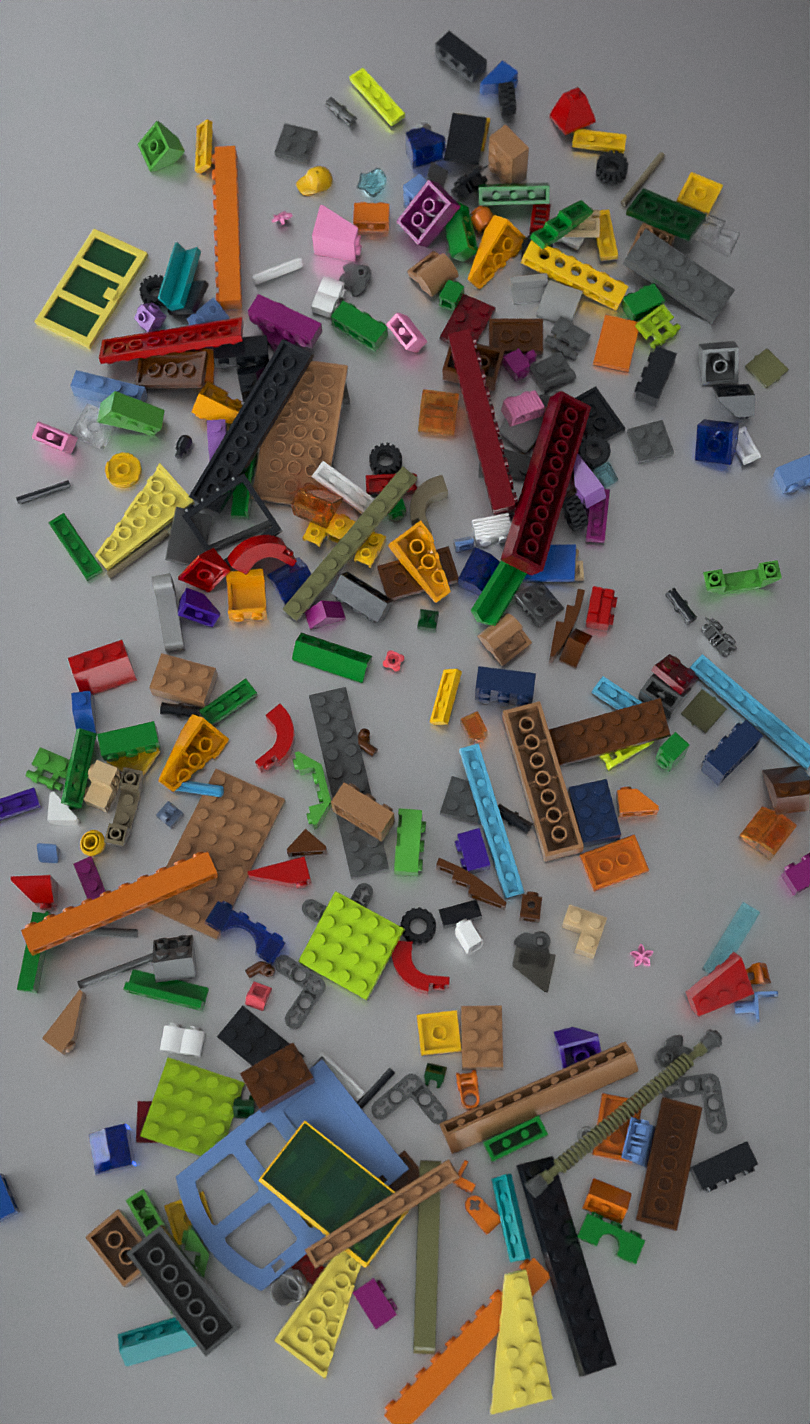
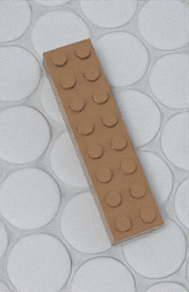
[502,701,584,862]

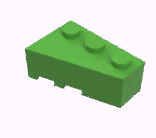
[97,391,165,435]
[394,808,426,877]

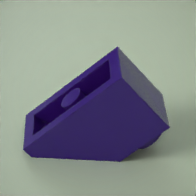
[178,587,220,628]

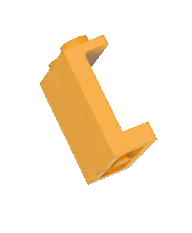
[226,569,267,622]

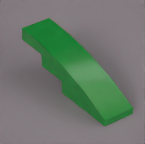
[530,200,594,250]

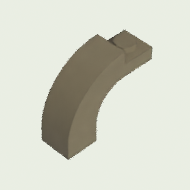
[410,475,448,534]

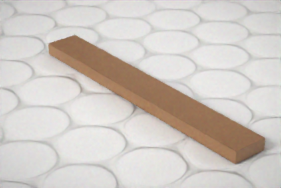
[305,1159,460,1268]

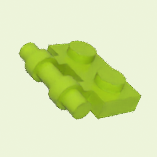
[635,304,681,349]

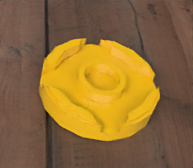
[105,452,142,488]

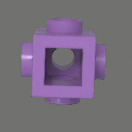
[134,303,167,332]

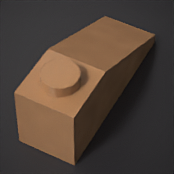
[42,989,86,1055]

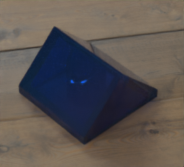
[267,557,311,605]

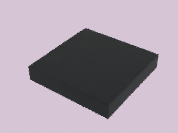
[167,280,209,315]

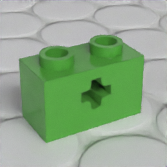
[125,1189,167,1237]

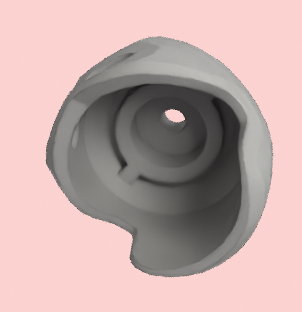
[270,1269,308,1306]

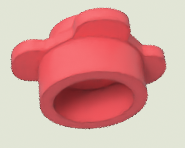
[383,650,404,672]

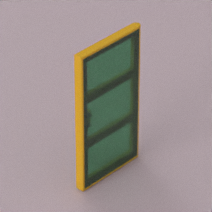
[258,1120,409,1268]

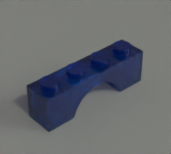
[205,901,285,965]

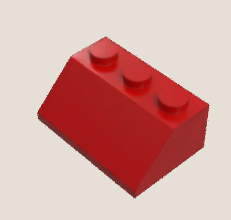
[68,640,137,695]

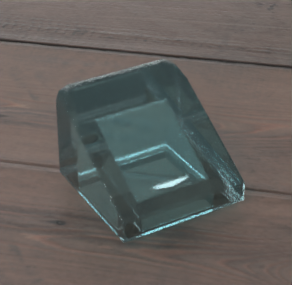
[593,461,618,489]

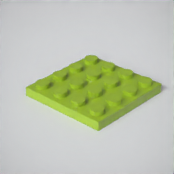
[298,891,405,1000]
[140,1057,245,1156]

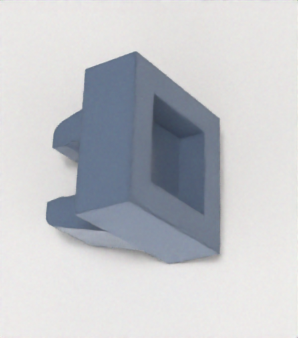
[156,801,184,829]

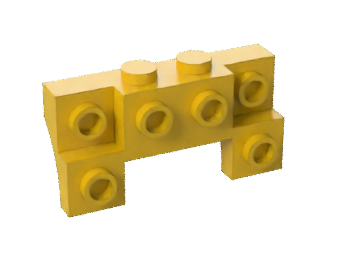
[303,509,386,568]

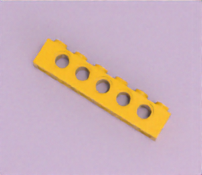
[521,240,629,311]

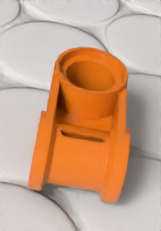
[456,1070,480,1111]
[465,1195,501,1235]

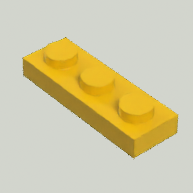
[195,119,213,174]
[572,129,627,153]
[593,209,618,261]
[430,668,462,725]

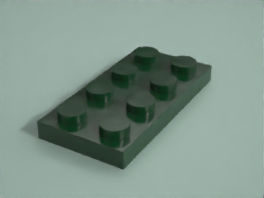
[626,188,706,242]

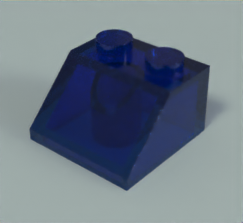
[405,127,446,169]
[695,419,739,465]
[458,547,500,596]
[88,1124,136,1175]

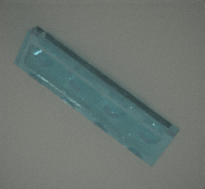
[702,902,760,974]

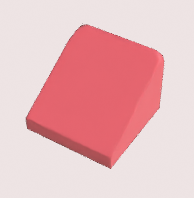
[245,982,272,1011]

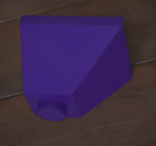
[554,1027,601,1069]

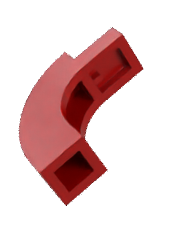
[227,535,297,575]
[255,703,295,773]
[392,941,450,994]

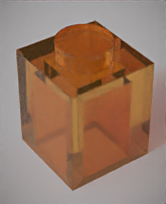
[460,711,488,744]

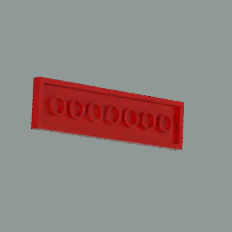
[99,317,244,364]

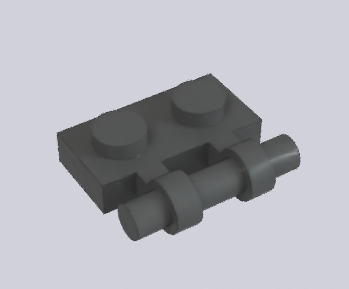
[544,316,591,360]

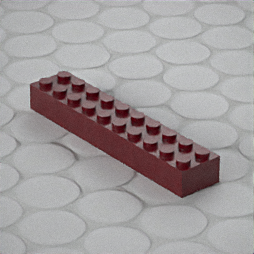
[448,329,518,515]
[500,391,591,576]

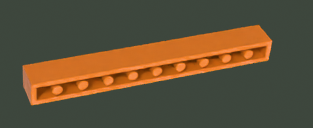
[212,146,242,310]
[21,851,218,956]
[384,1258,550,1424]

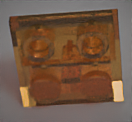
[418,389,459,436]
[291,484,343,529]
[739,806,797,861]

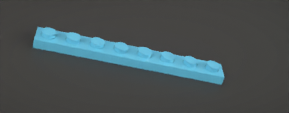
[690,654,810,770]
[459,743,525,899]

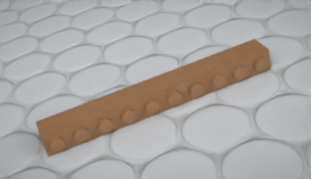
[439,1041,639,1154]

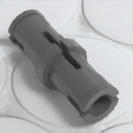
[325,97,357,127]

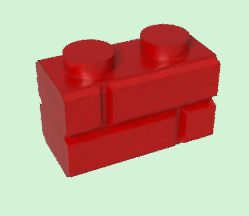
[585,586,618,631]

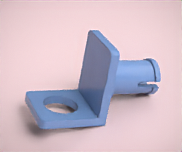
[735,991,778,1022]

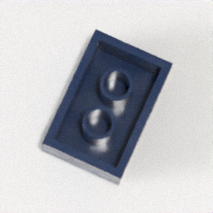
[475,666,536,707]
[701,720,763,786]
[568,779,621,848]

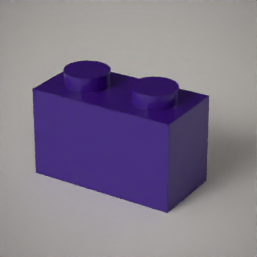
[454,828,491,874]

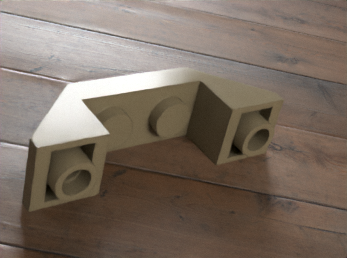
[104,767,143,846]

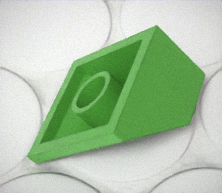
[138,121,185,172]

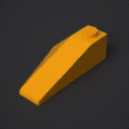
[467,215,527,290]
[191,382,243,424]
[388,520,451,603]
[158,714,229,792]

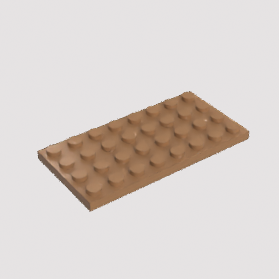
[252,361,348,510]
[147,769,286,940]

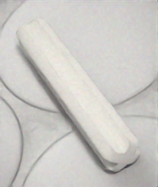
[252,257,303,284]

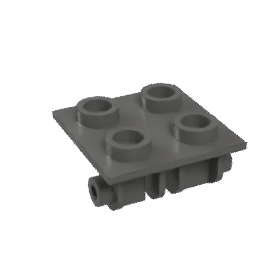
[515,582,564,626]
[701,617,737,656]

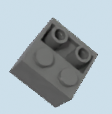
[638,674,691,719]
[152,935,196,982]

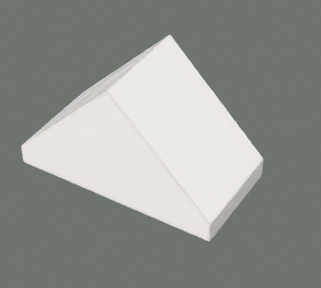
[47,791,81,825]

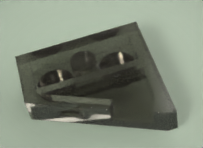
[512,946,556,993]

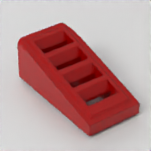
[529,204,551,235]

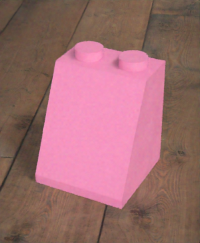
[312,205,362,262]

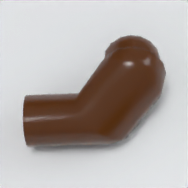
[358,728,378,757]
[245,961,275,978]

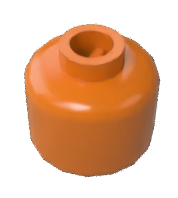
[471,205,494,232]

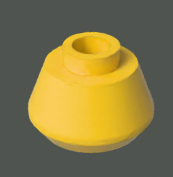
[80,830,106,856]

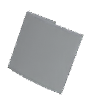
[536,280,583,323]
[499,418,543,454]

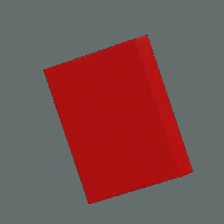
[178,548,231,593]

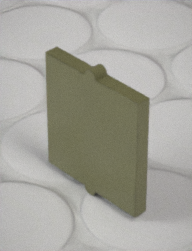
[745,348,789,388]
[681,689,727,734]

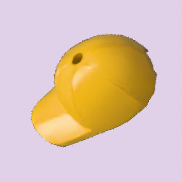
[296,166,333,196]

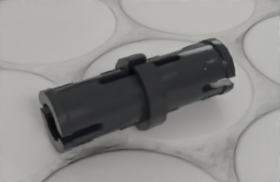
[665,588,697,624]
[160,702,200,718]
[498,804,533,834]

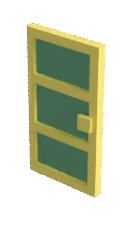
[34,229,148,349]

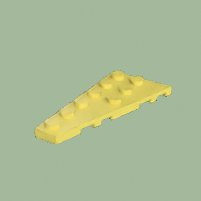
[95,463,195,571]
[274,1241,367,1379]
[490,1269,553,1415]

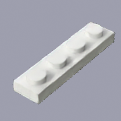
[311,461,375,514]

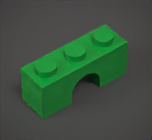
[577,1212,646,1265]

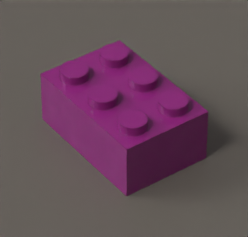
[396,180,461,248]

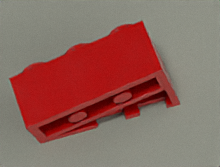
[685,952,754,1016]

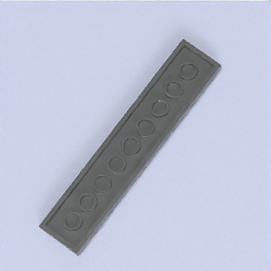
[309,687,389,879]

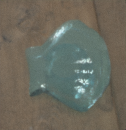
[357,168,387,198]

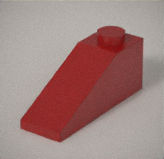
[247,856,312,889]

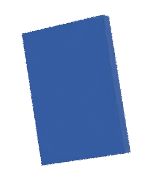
[523,544,577,582]

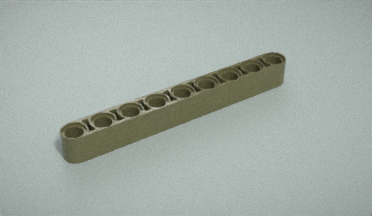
[413,1160,441,1355]

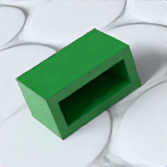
[621,283,665,321]
[655,732,690,772]

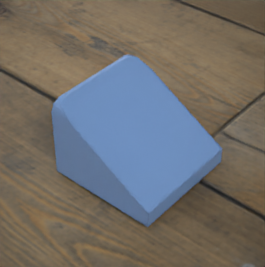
[453,536,474,552]
[37,843,60,863]

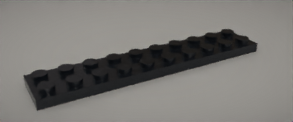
[189,339,314,515]
[516,1156,617,1377]

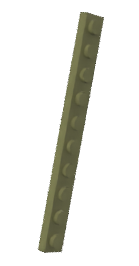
[282,466,418,622]

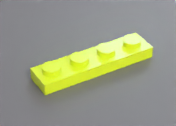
[349,68,405,127]

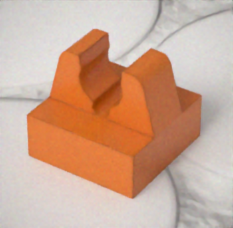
[746,962,771,985]

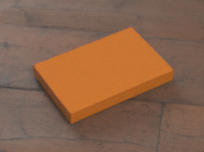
[593,315,638,372]
[579,834,649,892]
[592,1093,642,1163]

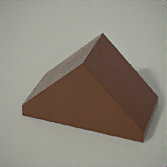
[559,628,593,669]
[287,829,327,857]

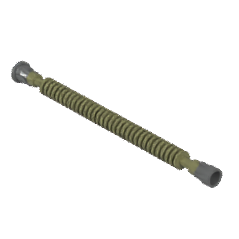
[525,1029,722,1198]

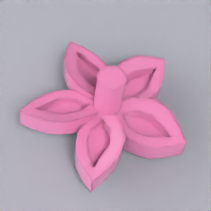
[272,211,292,225]
[630,944,654,967]

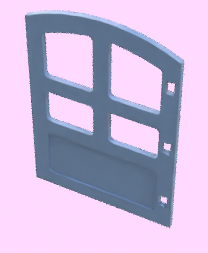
[176,1060,409,1291]

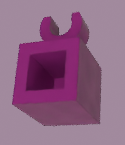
[503,349,537,382]

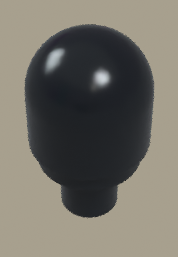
[175,435,193,459]

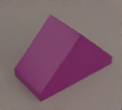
[305,600,346,630]

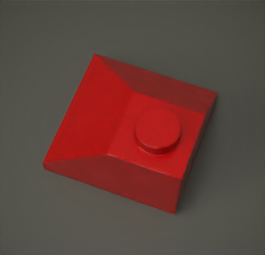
[549,87,596,135]
[11,875,58,910]

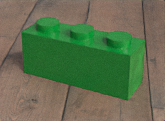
[445,201,478,262]
[331,301,388,352]
[97,721,161,762]
[483,1116,548,1163]

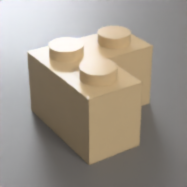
[84,760,122,813]
[562,904,607,959]

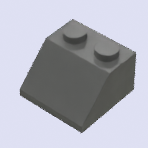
[698,341,739,385]

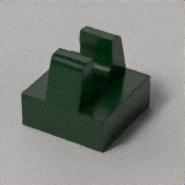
[417,609,439,632]
[424,1063,447,1089]
[233,1095,255,1119]

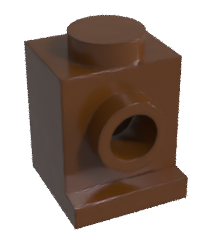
[519,891,542,923]

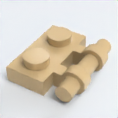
[564,208,600,237]

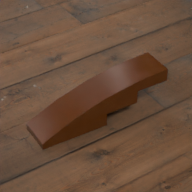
[549,589,585,663]
[436,858,507,910]

